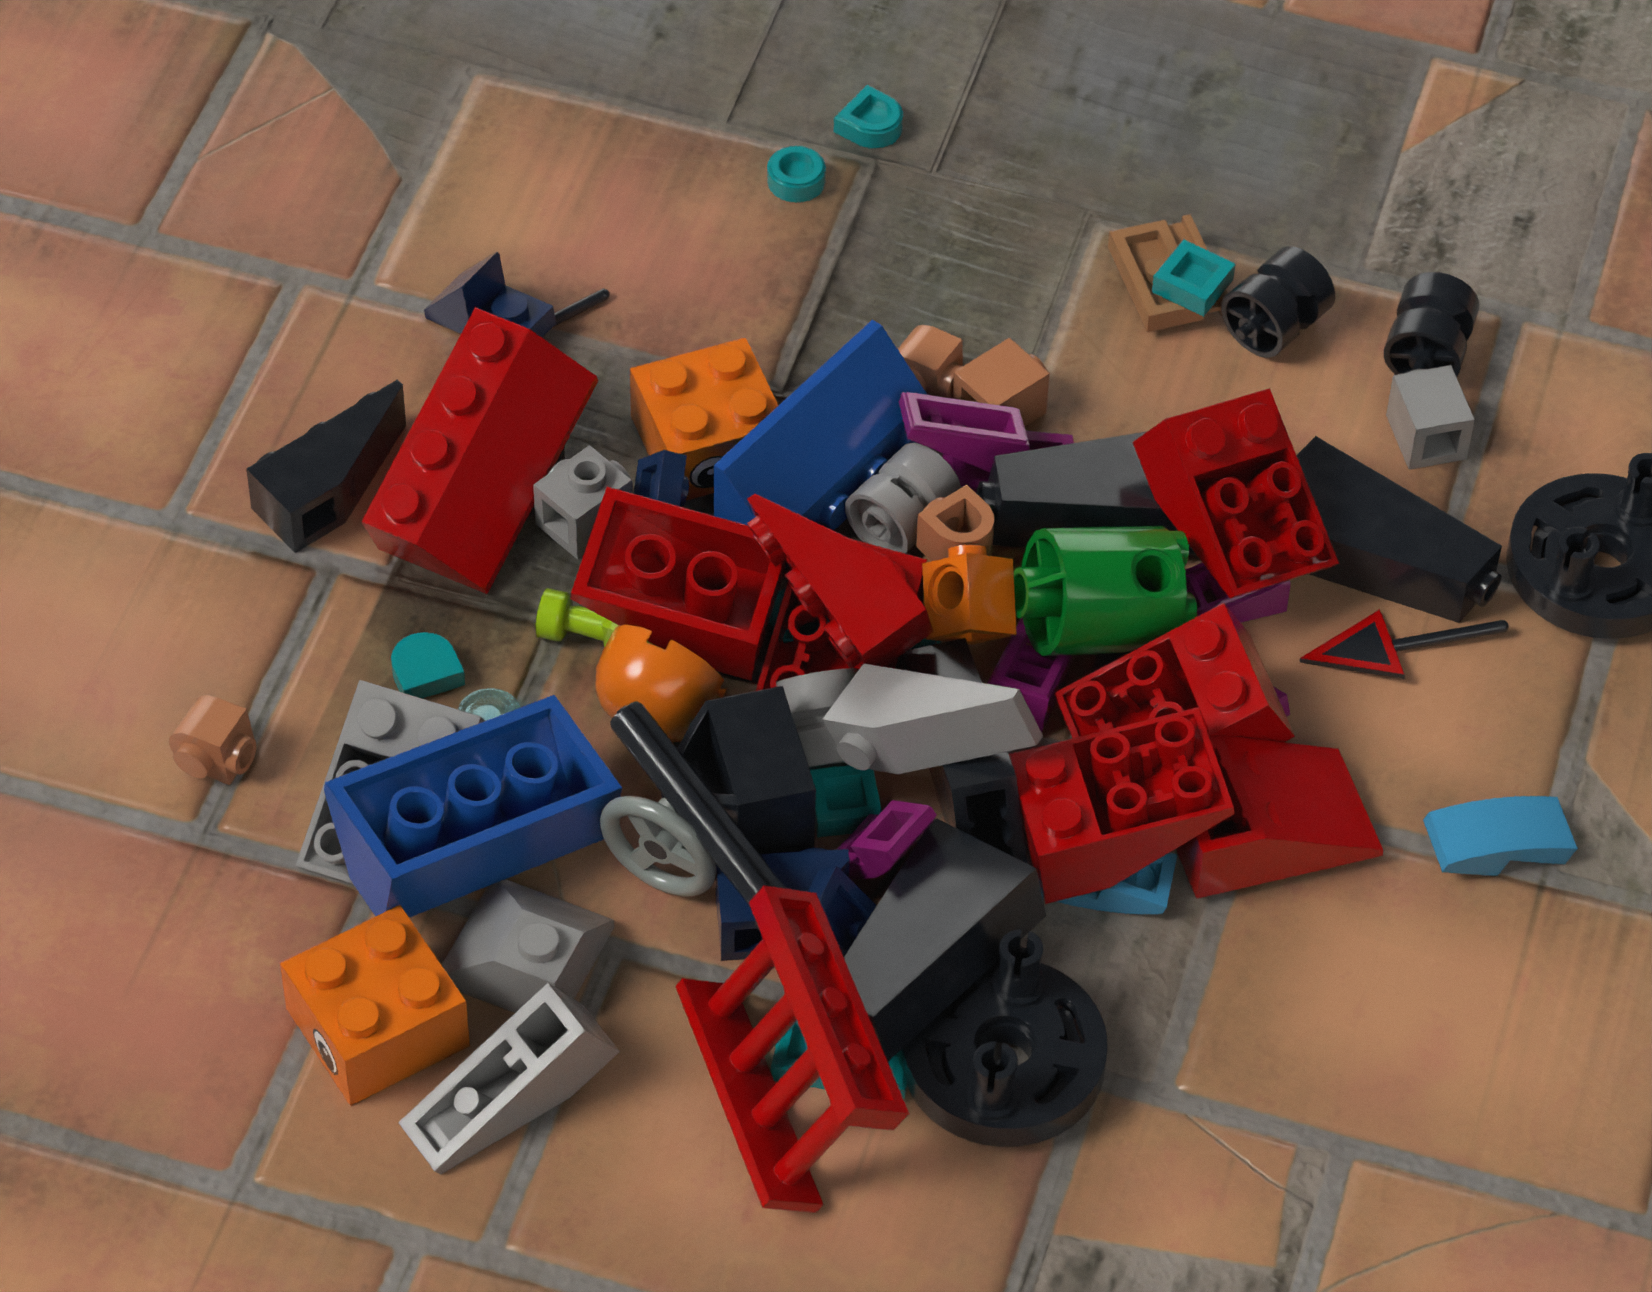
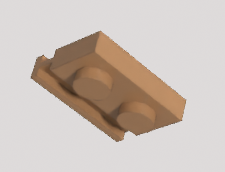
[1108,214,1228,332]

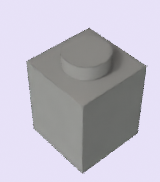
[1386,365,1475,470]

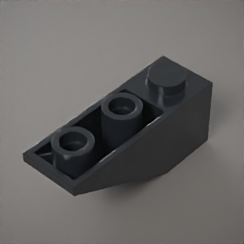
[246,379,406,553]

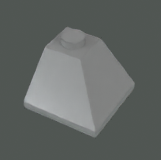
[442,879,614,1013]

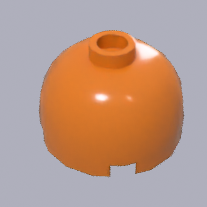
[595,624,727,743]

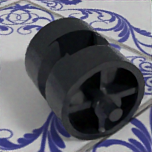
[1221,246,1335,358]
[1383,272,1480,377]

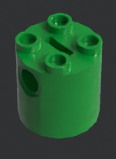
[1014,526,1197,656]

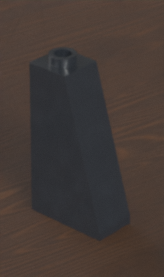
[977,431,1196,555]
[1296,436,1502,623]
[903,638,1027,863]
[844,818,1046,1061]

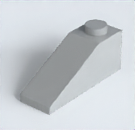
[822,664,1043,774]
[398,983,620,1175]

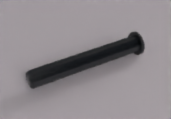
[610,701,787,931]

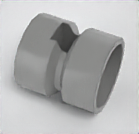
[845,443,961,554]
[776,668,859,770]

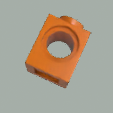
[922,545,1017,645]

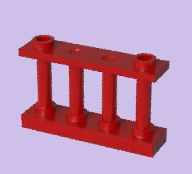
[675,885,910,1213]

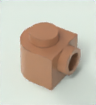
[898,325,963,398]
[916,485,994,561]
[169,695,256,785]

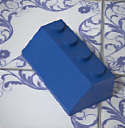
[714,320,928,570]
[324,695,622,918]

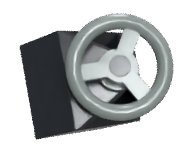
[600,686,816,897]

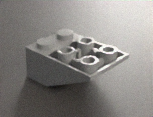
[295,680,486,885]

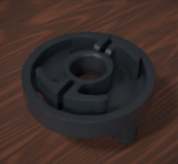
[1506,453,1652,639]
[902,929,1108,1147]

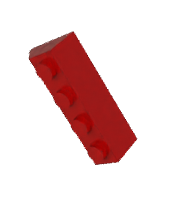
[361,307,599,594]

